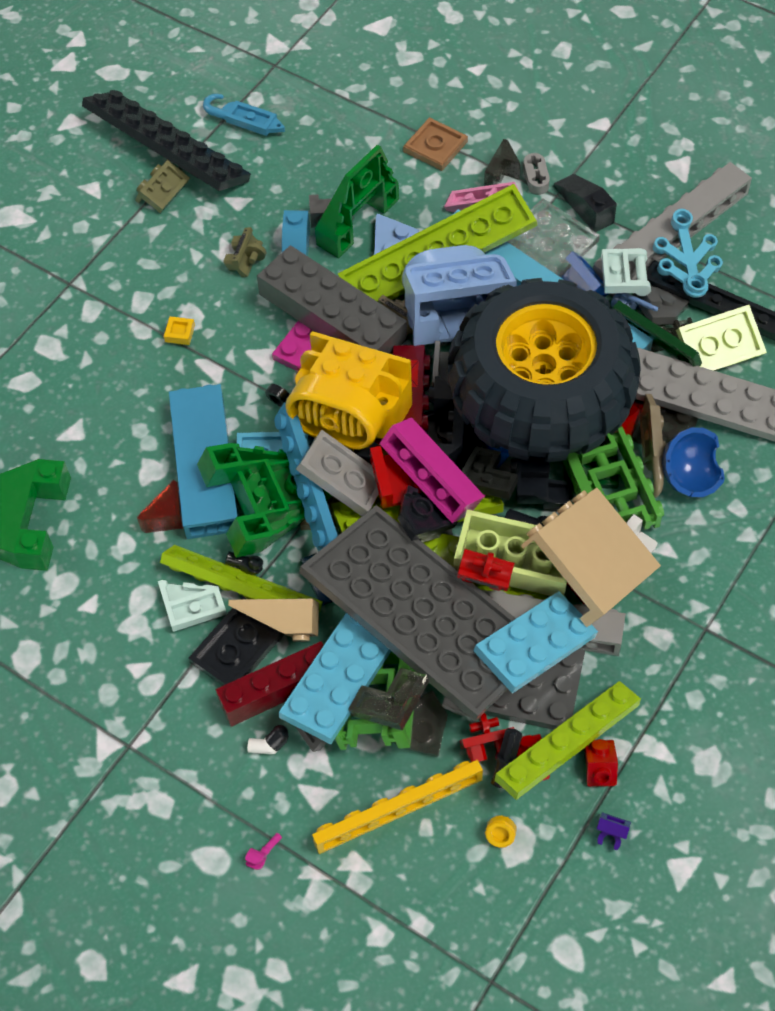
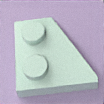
[158,580,227,632]

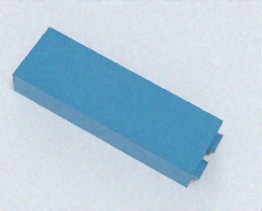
[169,384,239,539]

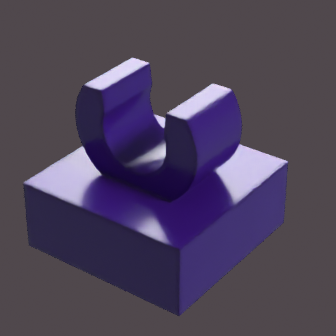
[597,812,631,850]

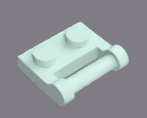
[601,248,651,296]

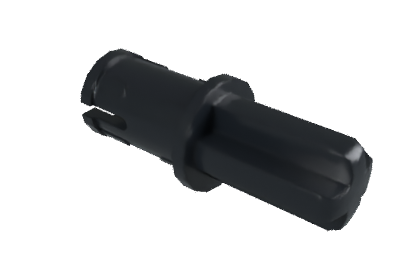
[491,728,522,789]

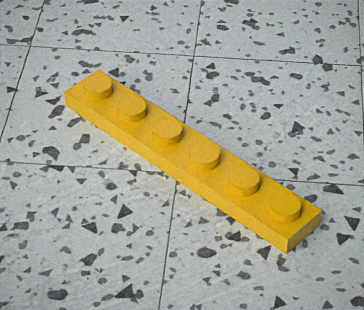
[312,760,483,854]

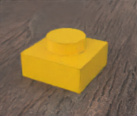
[164,316,195,345]

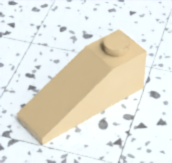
[228,599,319,642]

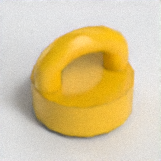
[485,815,517,848]

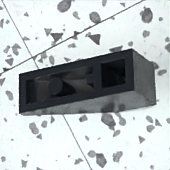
[554,174,617,233]

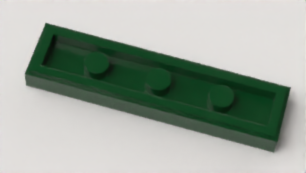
[613,300,702,367]

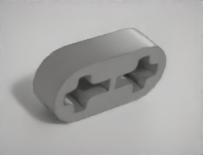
[523,153,550,195]

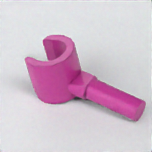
[245,833,282,870]

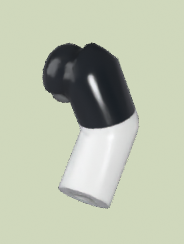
[247,725,289,754]

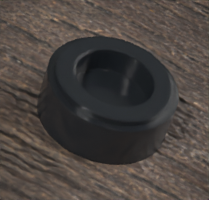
[265,383,290,407]

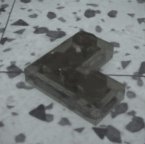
[348,668,429,730]

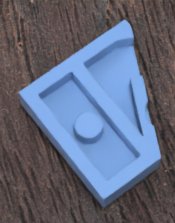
[374,213,419,255]

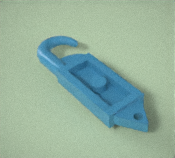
[203,93,285,136]

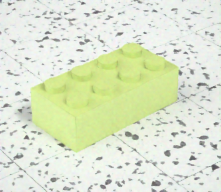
[453,509,567,596]

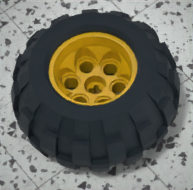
[448,278,641,462]

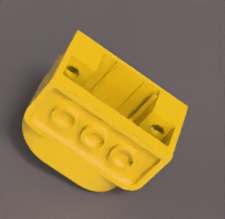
[286,331,412,450]

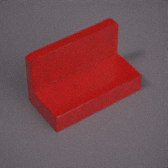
[370,446,411,509]

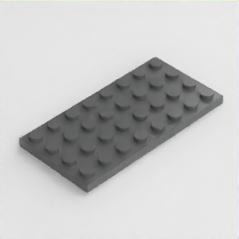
[299,505,516,721]

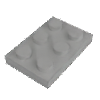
[296,430,379,516]

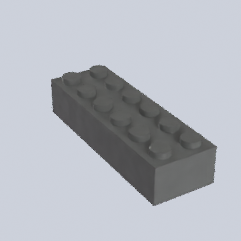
[257,245,407,354]

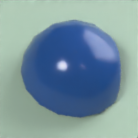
[662,427,725,497]

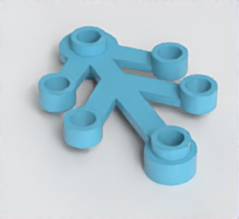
[653,209,723,298]

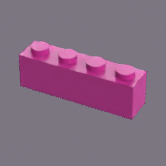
[379,418,485,523]

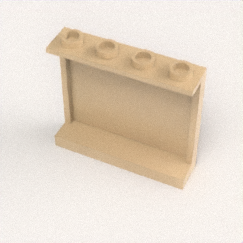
[521,487,661,627]

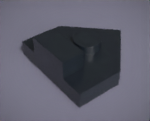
[397,485,458,542]

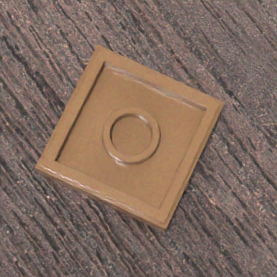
[403,117,468,171]

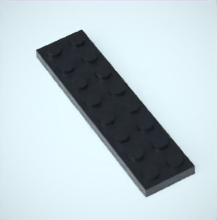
[82,90,251,191]

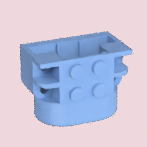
[402,245,517,346]

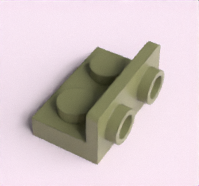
[135,160,190,213]

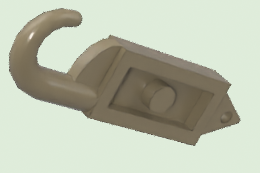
[639,394,666,498]

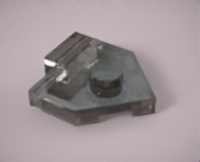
[387,691,448,757]

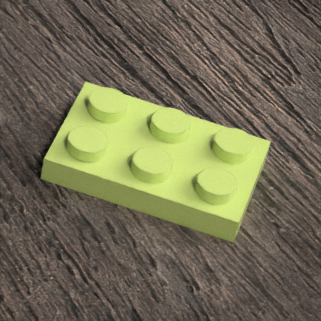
[676,305,767,371]

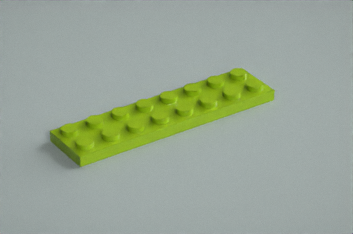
[337,184,538,302]

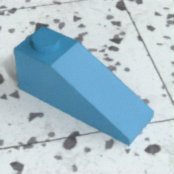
[282,210,310,256]

